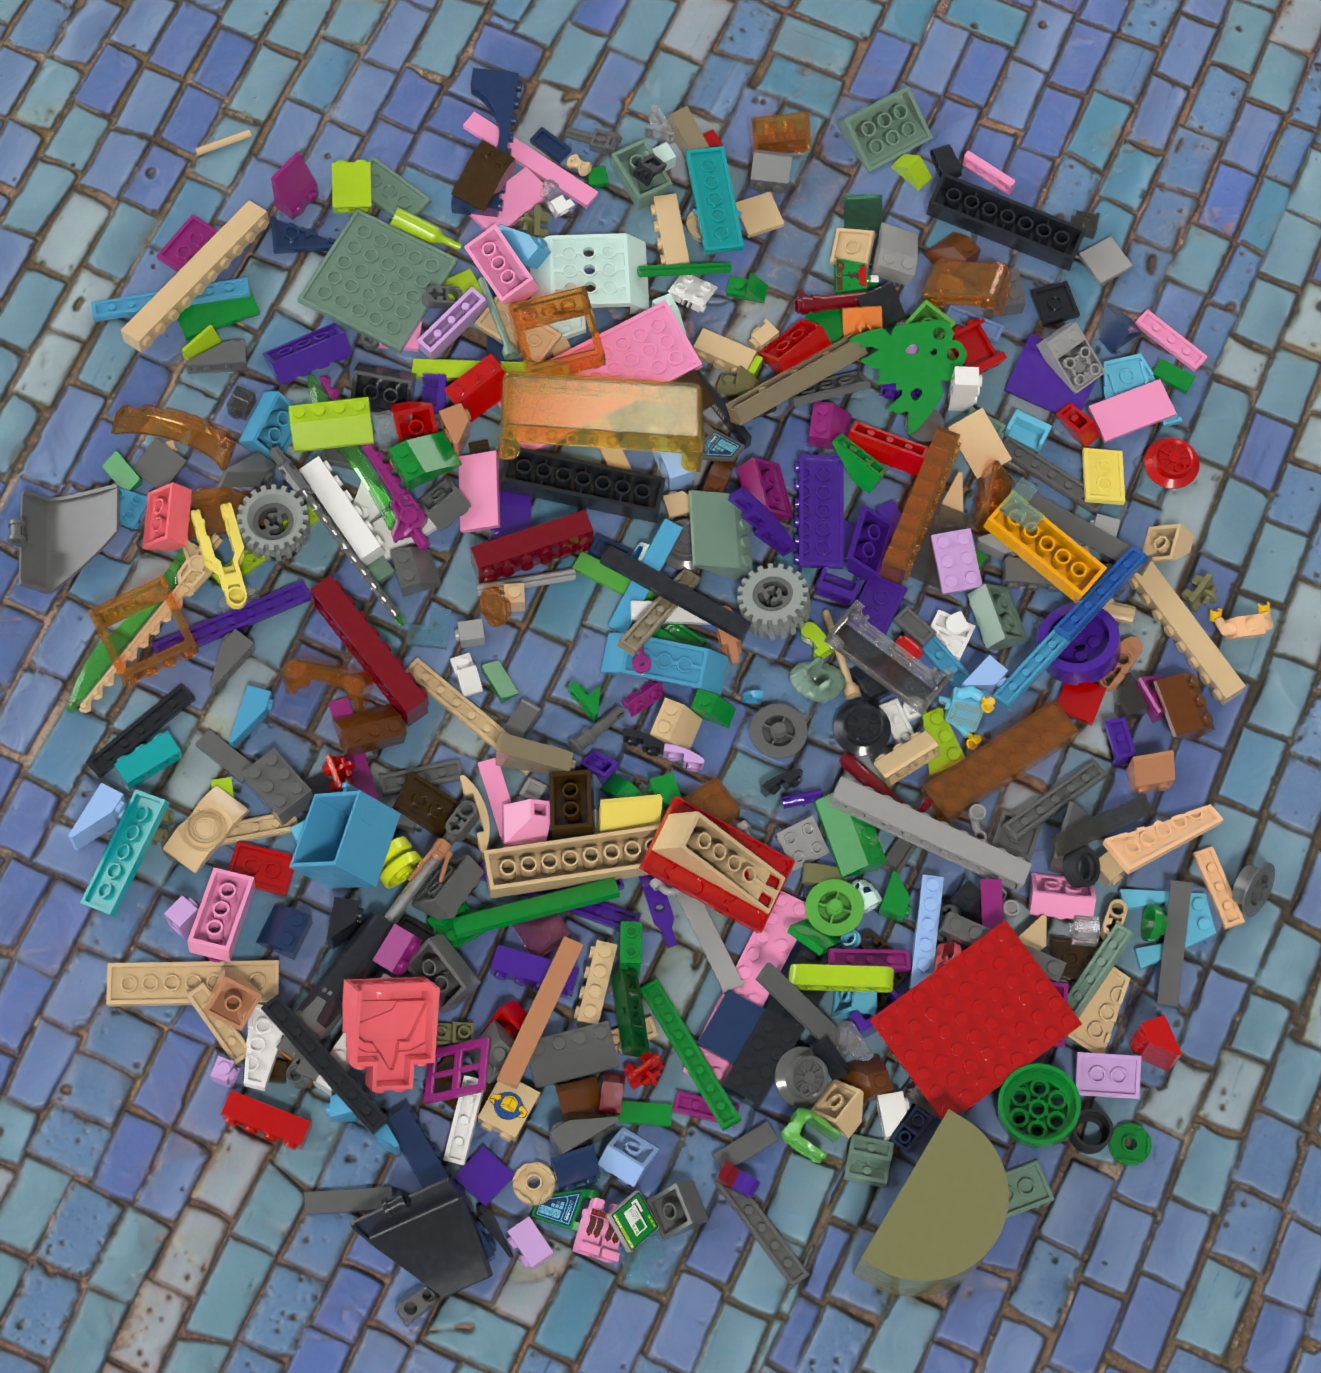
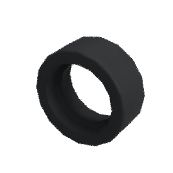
[1063,847,1100,888]

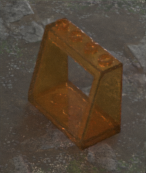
[508,286,606,384]
[88,576,199,687]

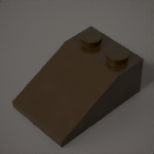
[451,140,516,213]

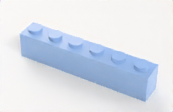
[908,874,944,991]

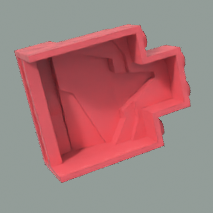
[342,977,440,1093]

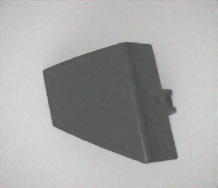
[7,484,119,594]

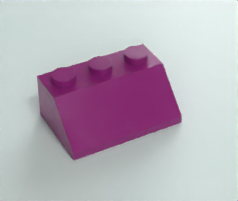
[737,457,794,521]

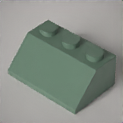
[611,138,673,210]
[967,584,1028,650]

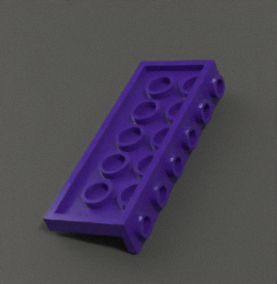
[794,454,844,572]

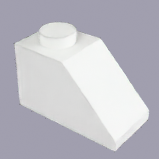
[875,1091,909,1141]

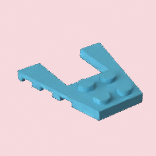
[1102,353,1182,438]
[1119,889,1216,971]

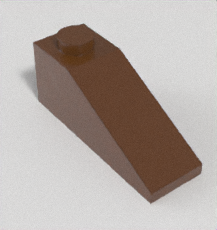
[702,455,739,493]

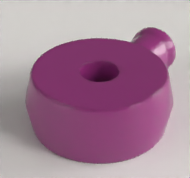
[632,648,652,674]

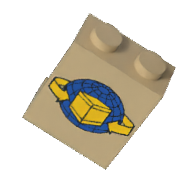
[478,1082,540,1142]

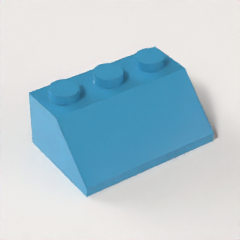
[238,391,295,462]

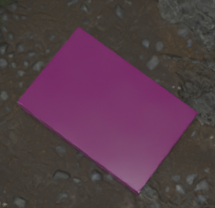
[156,214,218,273]

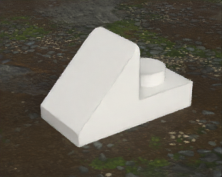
[450,653,483,697]

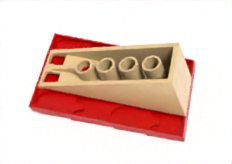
[639,796,795,933]

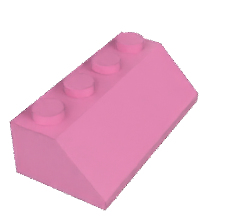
[464,224,541,304]

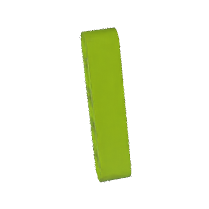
[789,964,894,993]

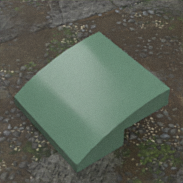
[843,1134,894,1188]

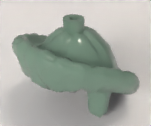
[790,657,846,703]

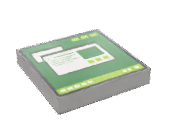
[606,1191,659,1252]

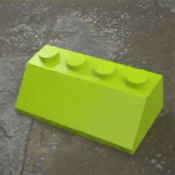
[289,397,374,453]

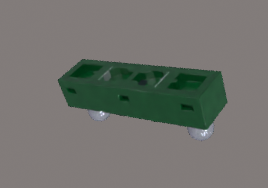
[608,969,650,1057]

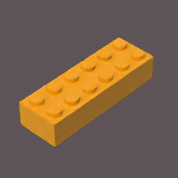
[983,491,1107,604]

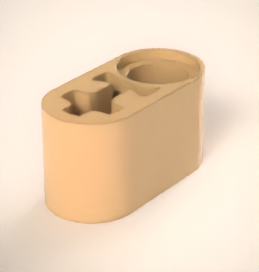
[1100,899,1128,940]

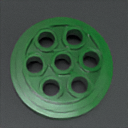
[997,1064,1081,1149]

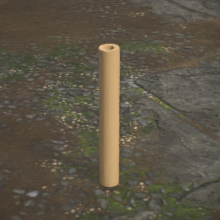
[195,129,252,156]

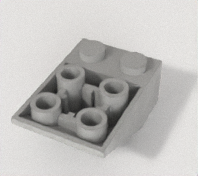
[1036,322,1106,394]

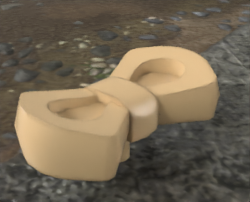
[567,154,592,176]

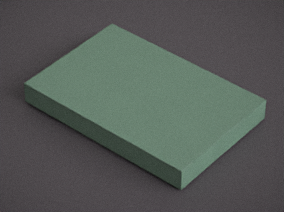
[1006,1160,1055,1219]

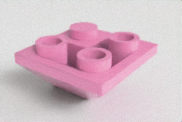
[503,799,550,846]

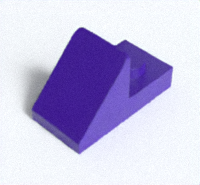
[580,749,620,785]

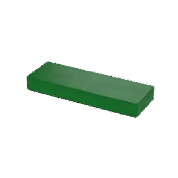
[607,1101,673,1128]

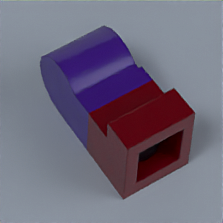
[716,1161,760,1199]

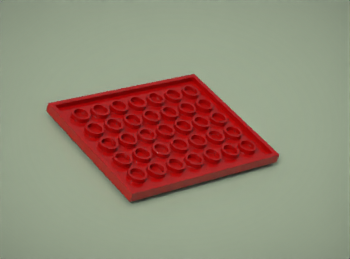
[869,920,1082,1120]

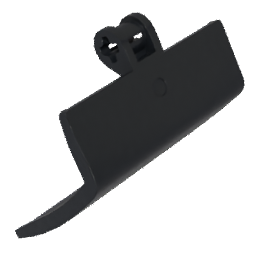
[350,1178,493,1298]

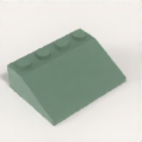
[837,86,933,172]
[688,490,753,580]

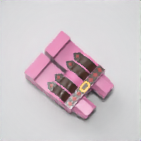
[572,1198,620,1263]

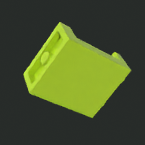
[332,160,372,214]

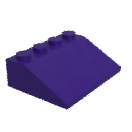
[1004,334,1103,414]

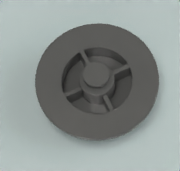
[665,518,698,571]
[750,704,807,759]
[1232,862,1275,917]
[775,1047,829,1107]

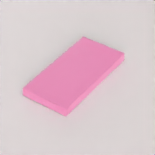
[469,167,552,231]
[1088,379,1177,443]
[458,450,500,533]

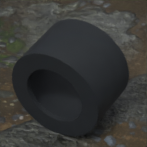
[1069,1108,1113,1154]

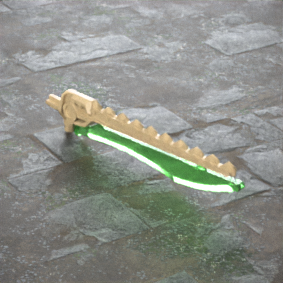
[67,534,223,713]

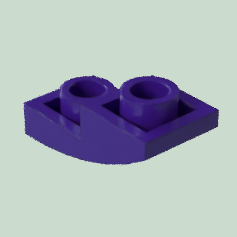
[879,383,921,400]

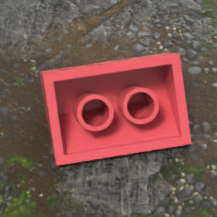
[142,482,192,551]

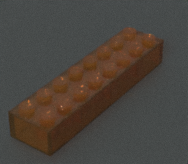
[879,426,962,585]
[920,699,1079,824]

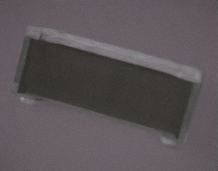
[824,600,955,716]

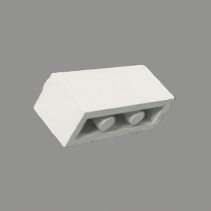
[948,366,982,411]

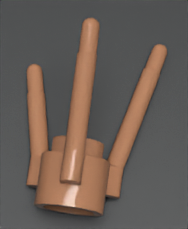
[408,838,453,883]

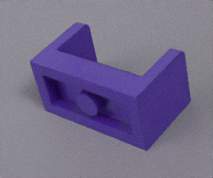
[422,374,447,414]
[815,566,862,608]
[1102,717,1137,767]

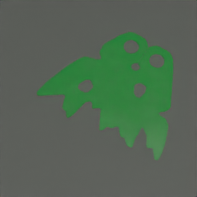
[849,320,967,435]

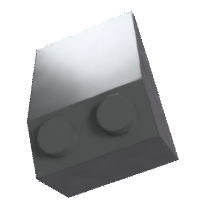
[550,1117,619,1156]

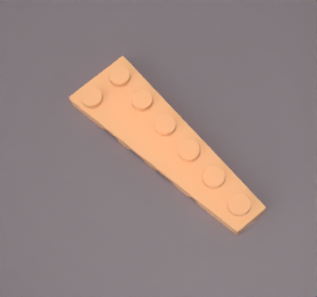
[1102,804,1224,874]

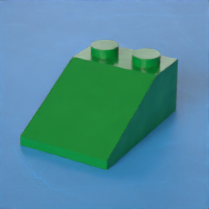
[389,431,462,491]

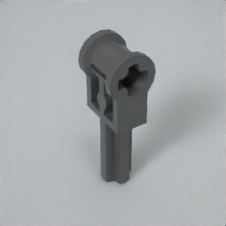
[565,127,622,157]

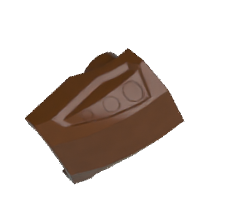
[555,1077,606,1123]

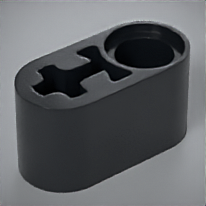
[930,144,962,178]

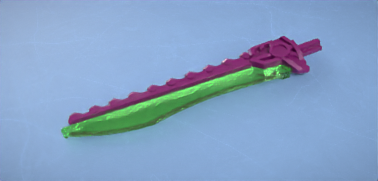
[308,374,431,551]

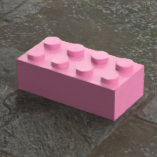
[187,868,256,962]

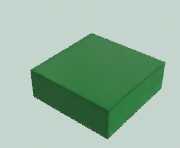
[587,166,609,188]

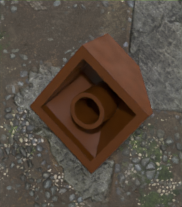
[923,232,981,277]
[841,1055,894,1104]

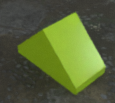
[891,154,932,191]

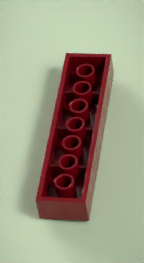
[310,576,429,727]

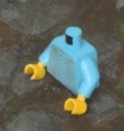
[936,686,995,750]

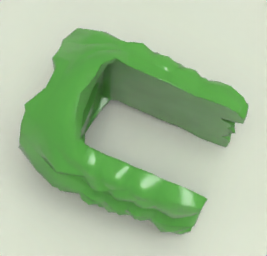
[780,1108,841,1163]

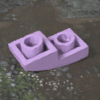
[663,743,704,772]

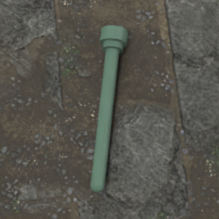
[478,277,519,360]

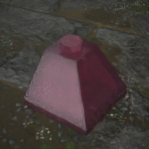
[512,913,570,957]

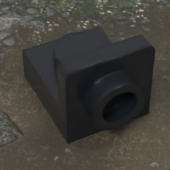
[633,153,667,186]

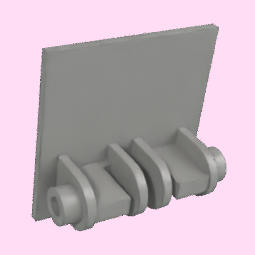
[776,815,829,871]

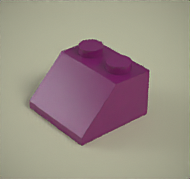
[807,401,852,450]
[373,924,422,977]

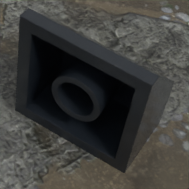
[327,897,365,950]

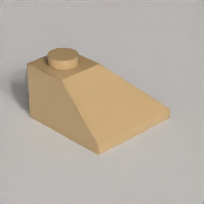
[1142,524,1195,563]
[811,1080,864,1138]

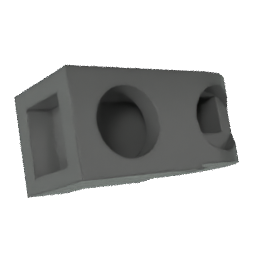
[395,1286,439,1327]

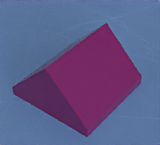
[1133,675,1166,723]

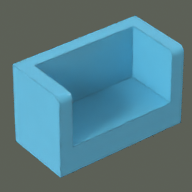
[1004,409,1052,453]

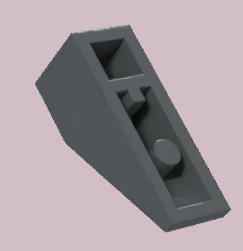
[186,339,248,374]
[218,452,277,488]
[210,629,256,695]

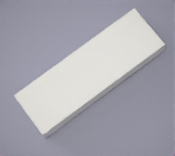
[879,698,915,745]

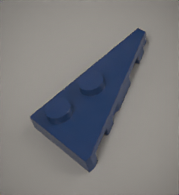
[270,216,336,254]

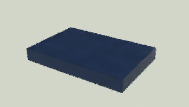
[697,990,765,1065]

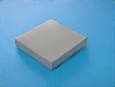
[1078,236,1133,286]

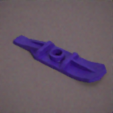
[639,875,677,948]

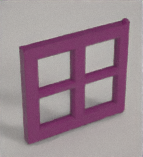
[424,1037,490,1105]

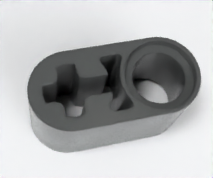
[422,285,463,309]
[504,698,542,739]

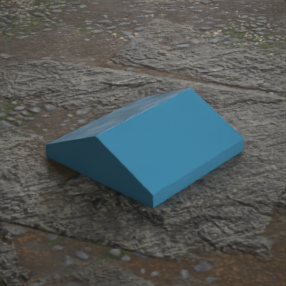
[375,1124,401,1157]

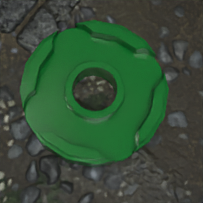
[1108,1123,1152,1166]

